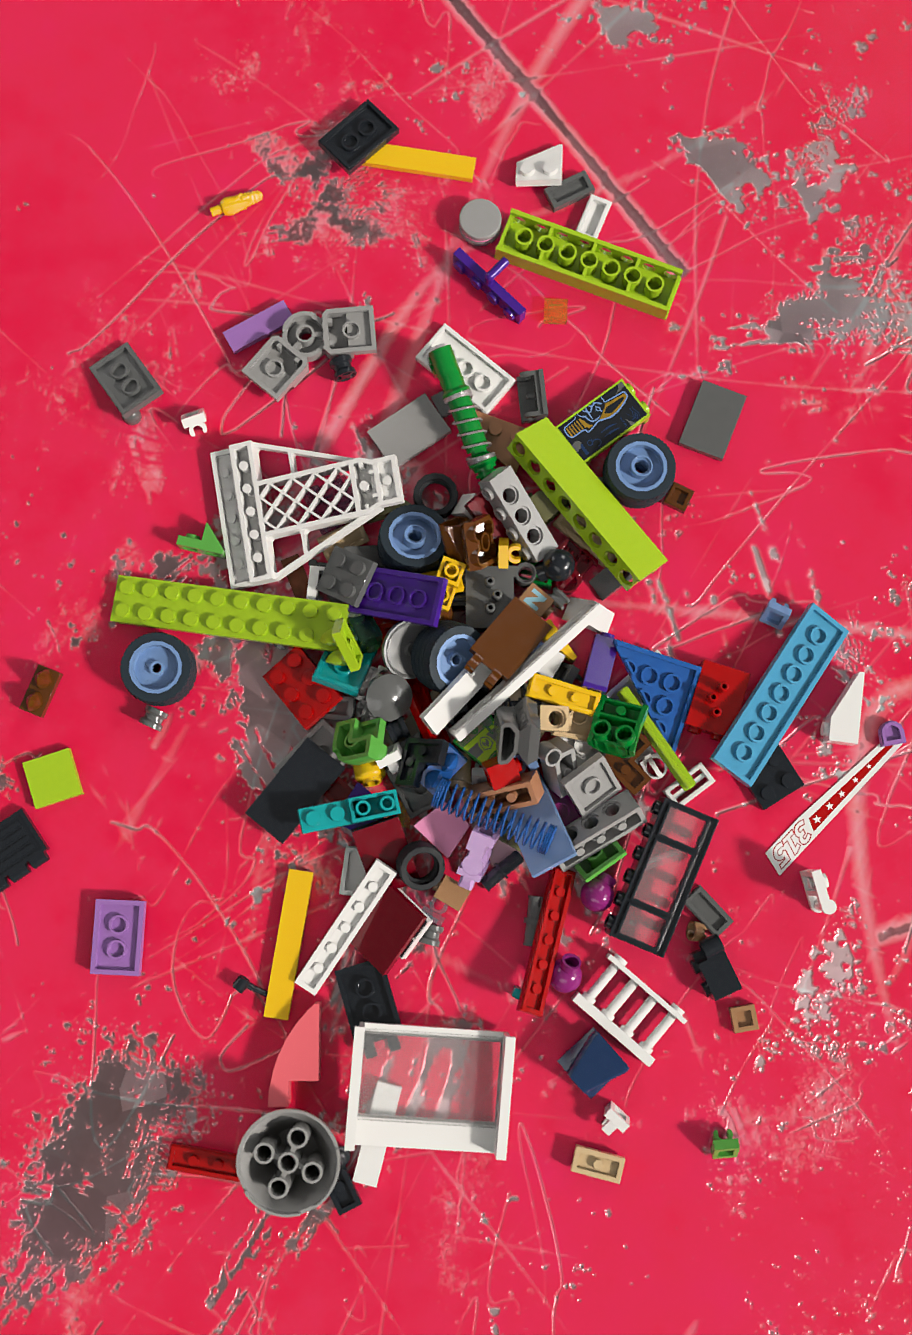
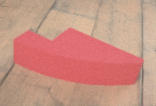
[268,1001,322,1107]

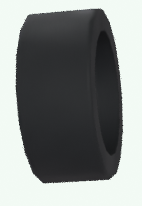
[413,473,458,519]
[396,840,445,891]

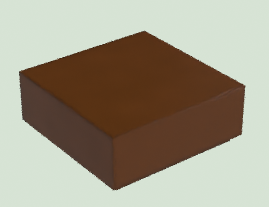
[662,481,695,514]

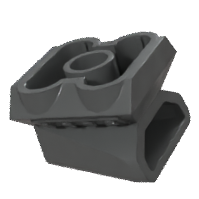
[494,696,541,765]

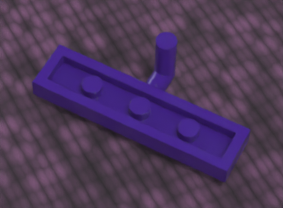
[453,247,526,324]

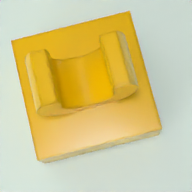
[498,538,521,569]

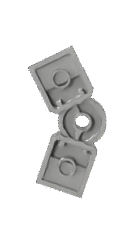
[241,305,377,402]

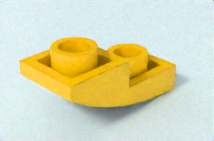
[436,556,467,613]

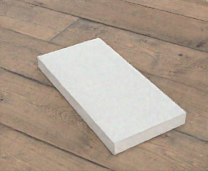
[415,323,516,415]

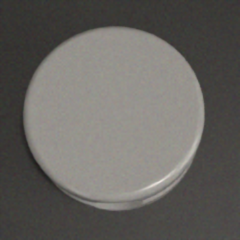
[459,199,502,246]

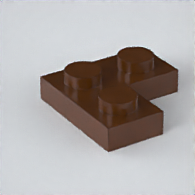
[604,733,652,796]

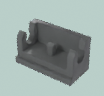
[516,369,548,424]

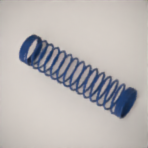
[431,778,557,855]

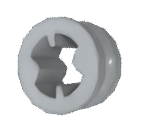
[548,587,570,610]

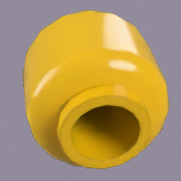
[352,761,386,787]

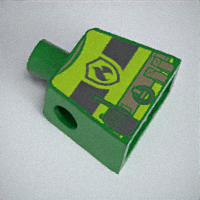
[453,714,497,767]

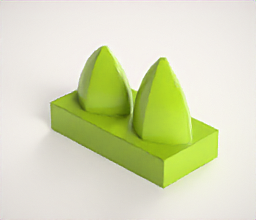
[320,618,363,672]

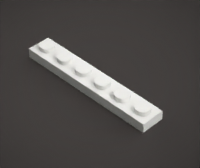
[294,858,397,996]

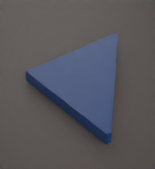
[613,639,702,752]

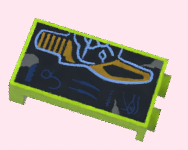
[556,379,650,465]

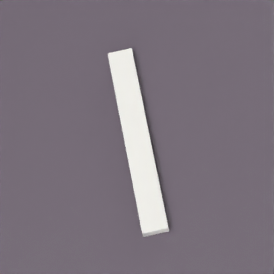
[449,601,605,742]

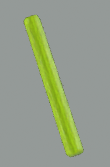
[616,686,696,791]

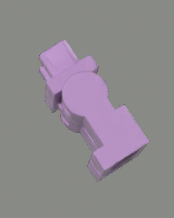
[456,816,505,891]

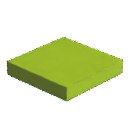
[22,748,84,809]

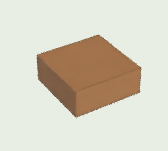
[728,1003,759,1033]

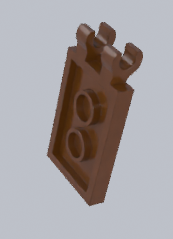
[464,596,553,690]

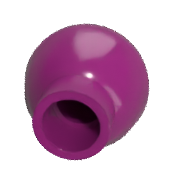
[580,872,617,912]
[550,953,582,993]

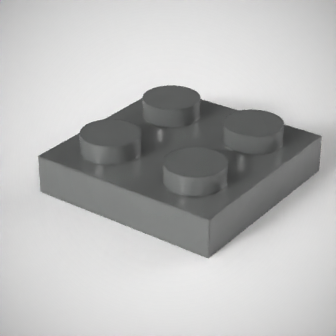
[316,545,378,608]

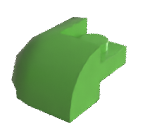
[333,717,389,765]

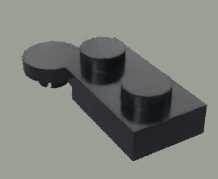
[330,1145,363,1216]

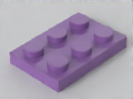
[90,899,147,976]

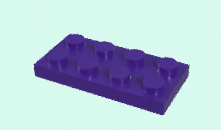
[348,567,448,628]

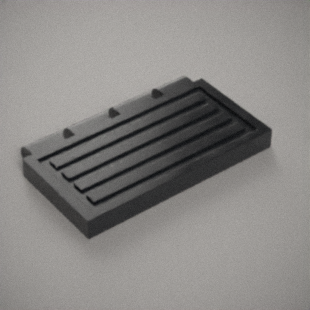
[0,808,50,893]

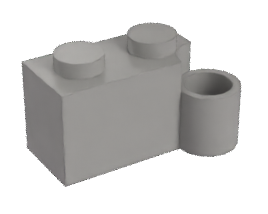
[538,736,578,798]

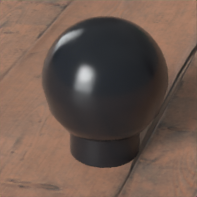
[535,549,575,582]

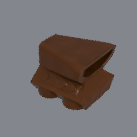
[439,514,497,572]

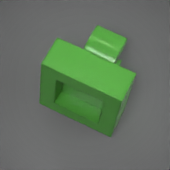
[710,1129,740,1159]

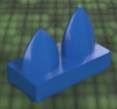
[420,743,467,795]

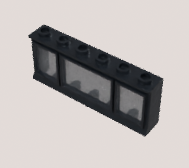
[604,796,719,958]

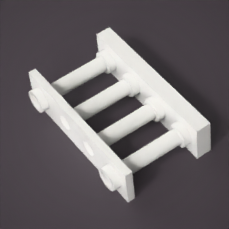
[571,953,687,1067]

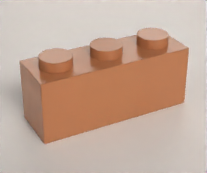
[462,770,545,818]

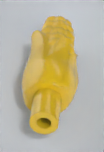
[210,190,263,217]

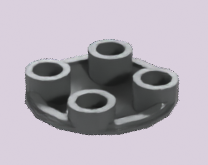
[365,674,413,722]

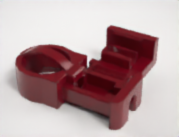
[555,537,598,595]

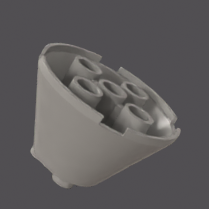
[236,1108,340,1217]

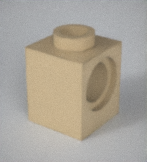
[537,705,572,732]

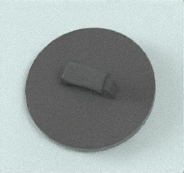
[382,621,427,679]

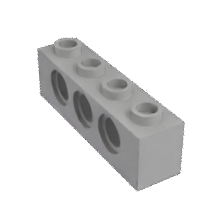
[478,465,558,563]
[559,789,648,872]

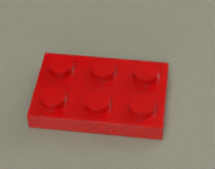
[262,647,343,730]

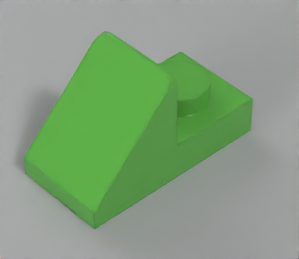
[176,523,226,559]

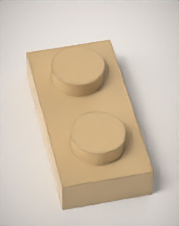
[570,1144,625,1184]

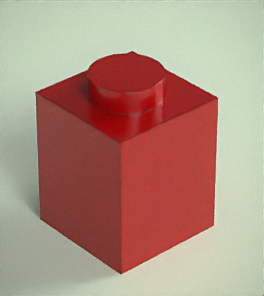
[481,756,522,791]

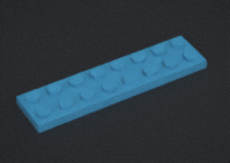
[710,603,849,787]

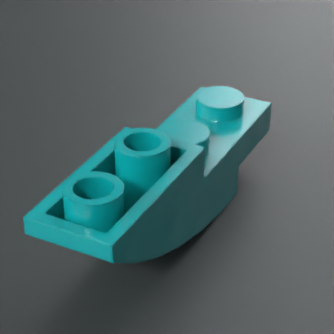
[297,789,401,834]

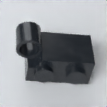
[689,934,742,1001]

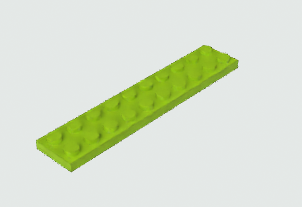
[110,575,349,652]

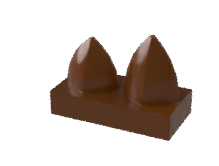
[19,665,63,718]

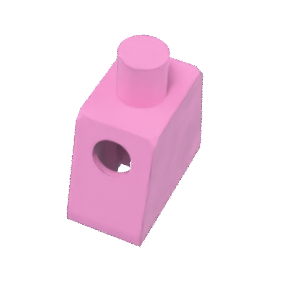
[414,799,470,858]

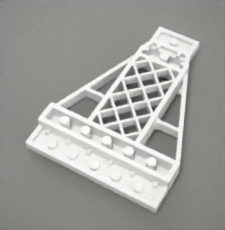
[210,440,405,590]

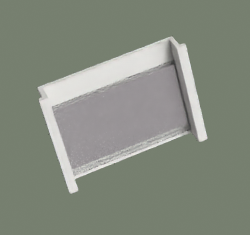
[344,1022,516,1160]

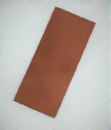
[281,554,308,599]

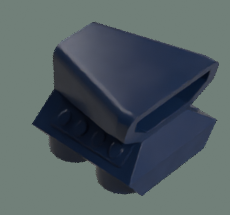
[558,1027,630,1099]

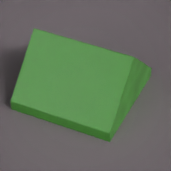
[573,841,627,883]

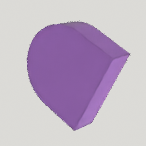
[878,721,907,747]

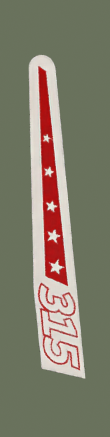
[765,744,902,875]

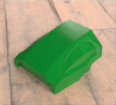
[587,694,649,758]

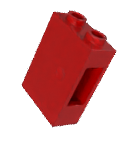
[684,659,751,742]

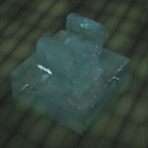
[422,897,448,927]

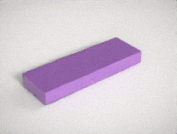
[223,300,292,354]

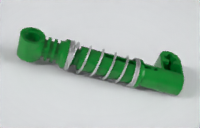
[427,345,497,491]

